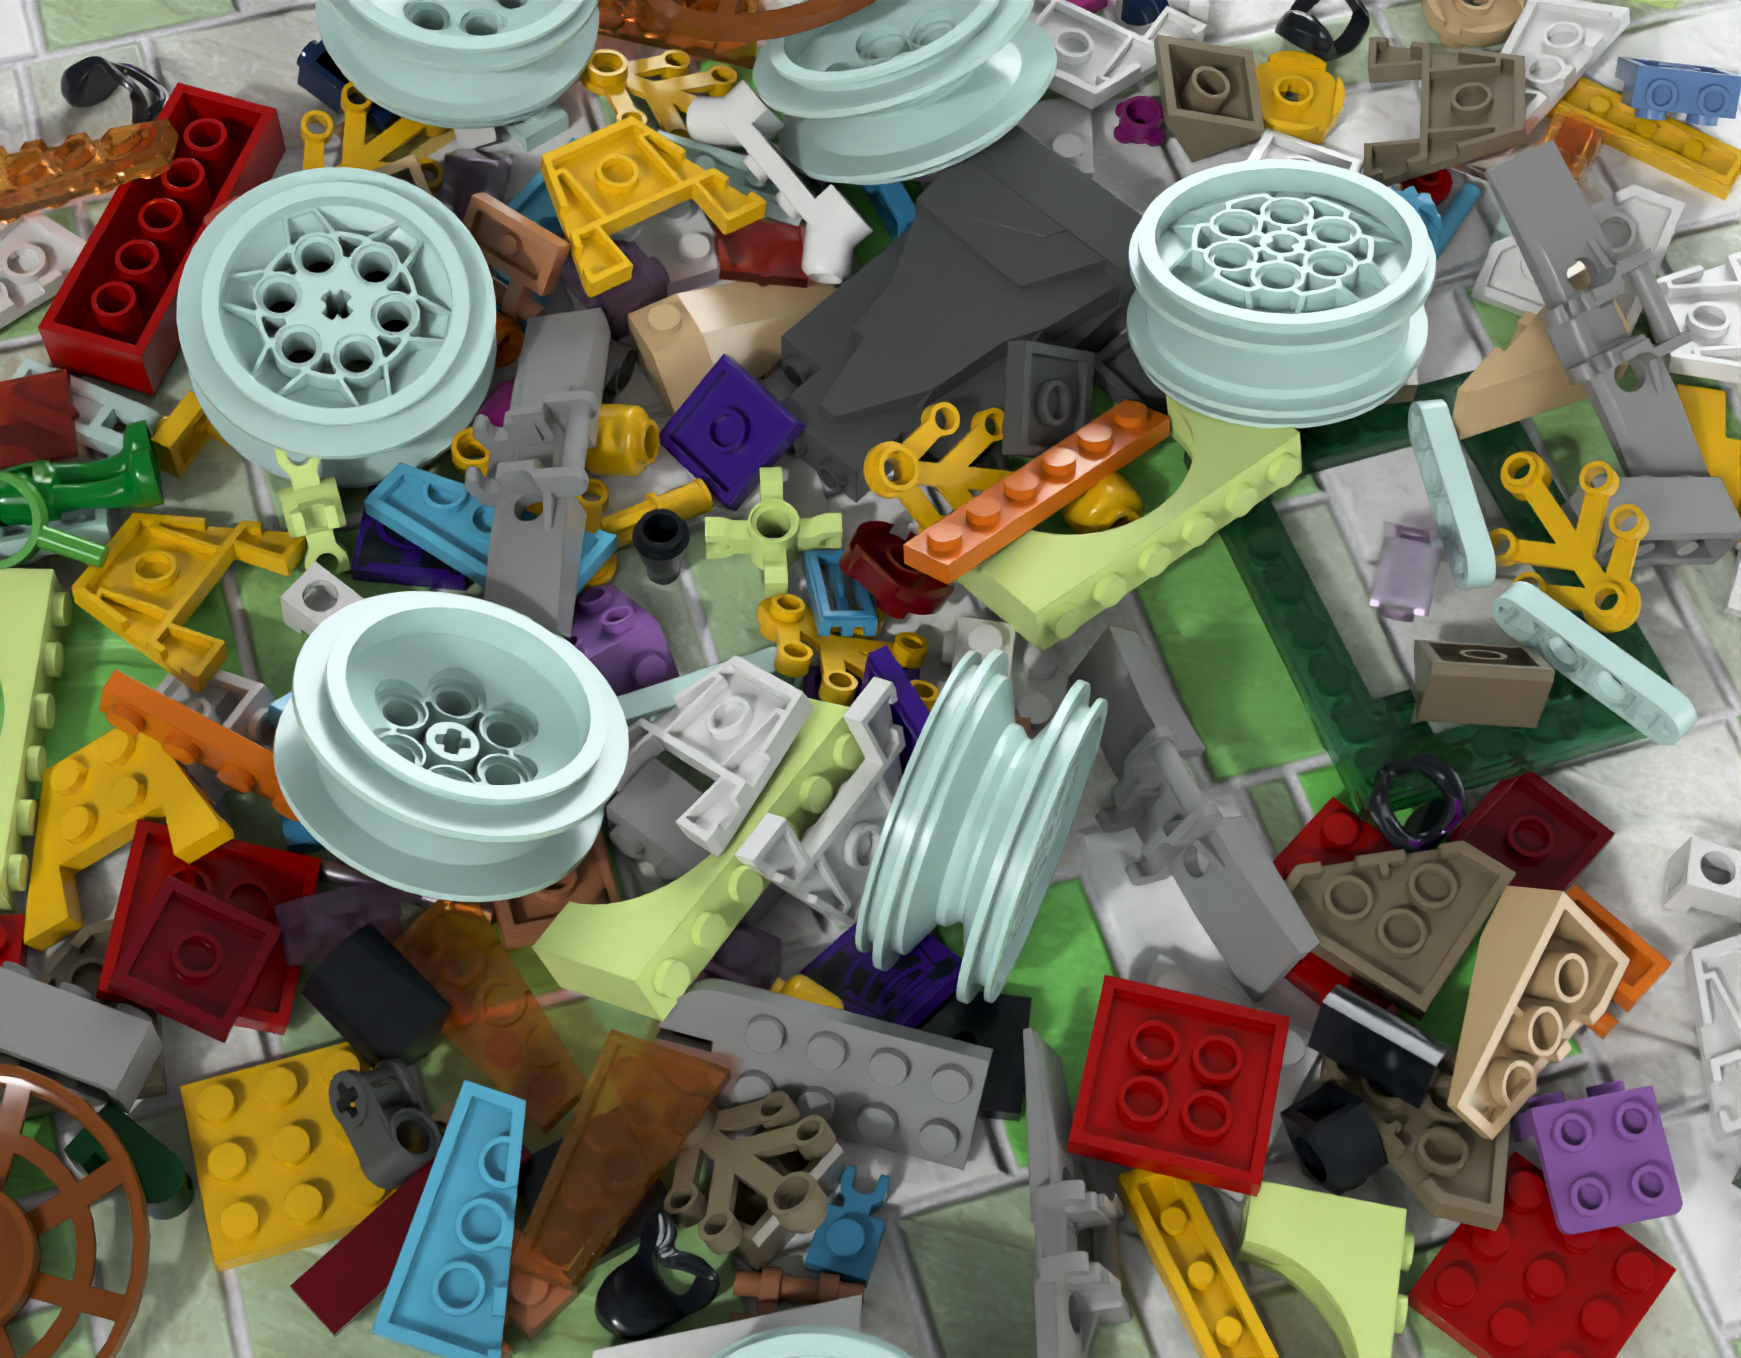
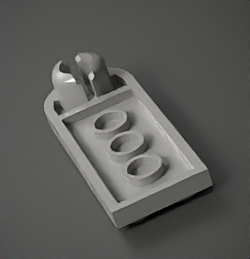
[655,978,993,1170]

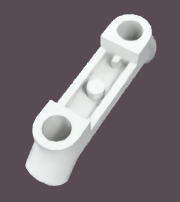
[686,79,874,284]

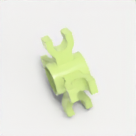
[274,448,351,573]
[705,467,843,598]

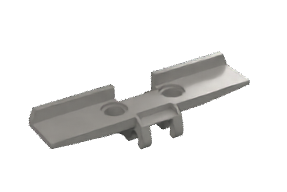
[1484,139,1710,477]
[464,307,611,639]
[1069,626,1320,1003]
[1023,1028,1132,1358]

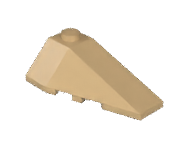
[1452,261,1631,440]
[628,269,837,418]
[1447,885,1630,1140]

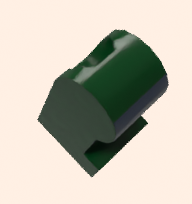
[63,1101,195,1220]

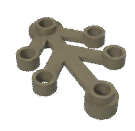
[663,1091,836,1255]

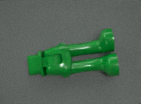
[0,420,165,528]

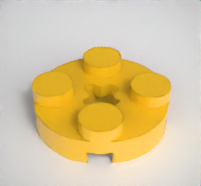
[1255,51,1345,145]

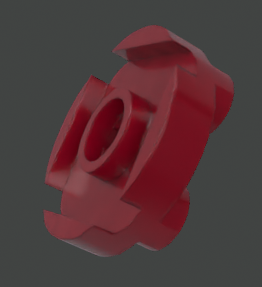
[839,521,955,619]

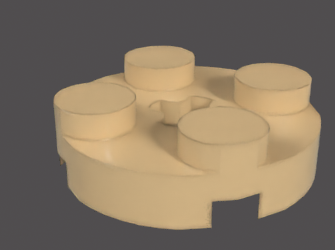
[1421,0,1525,49]

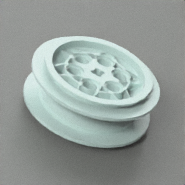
[753,0,1057,185]
[177,167,497,488]
[273,591,629,902]

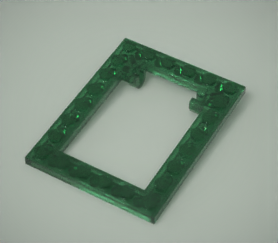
[1183,370,1674,822]

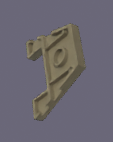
[1363,37,1526,187]

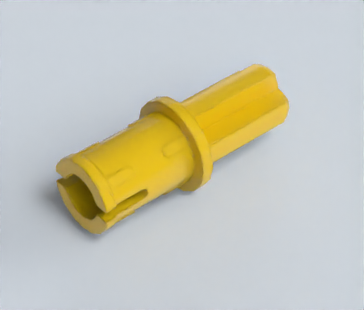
[600,478,713,548]

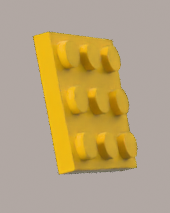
[180,1042,397,1272]

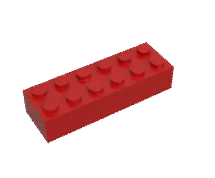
[38,82,286,395]

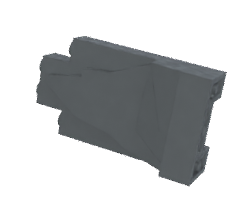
[781,125,1143,503]

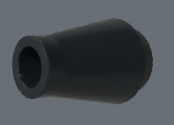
[632,509,690,585]

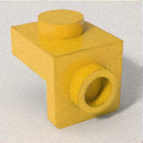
[151,390,234,478]

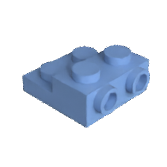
[1615,57,1741,126]

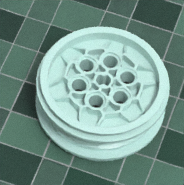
[315,0,599,129]
[1126,159,1436,428]
[855,649,1108,1004]

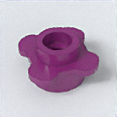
[1113,96,1165,147]

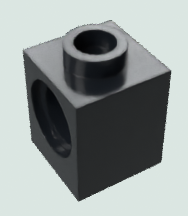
[1280,1081,1389,1196]

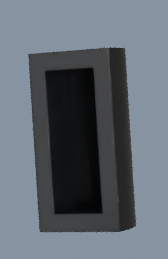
[302,922,453,1069]
[1307,984,1453,1109]

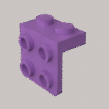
[566,584,680,697]
[1510,1080,1683,1235]

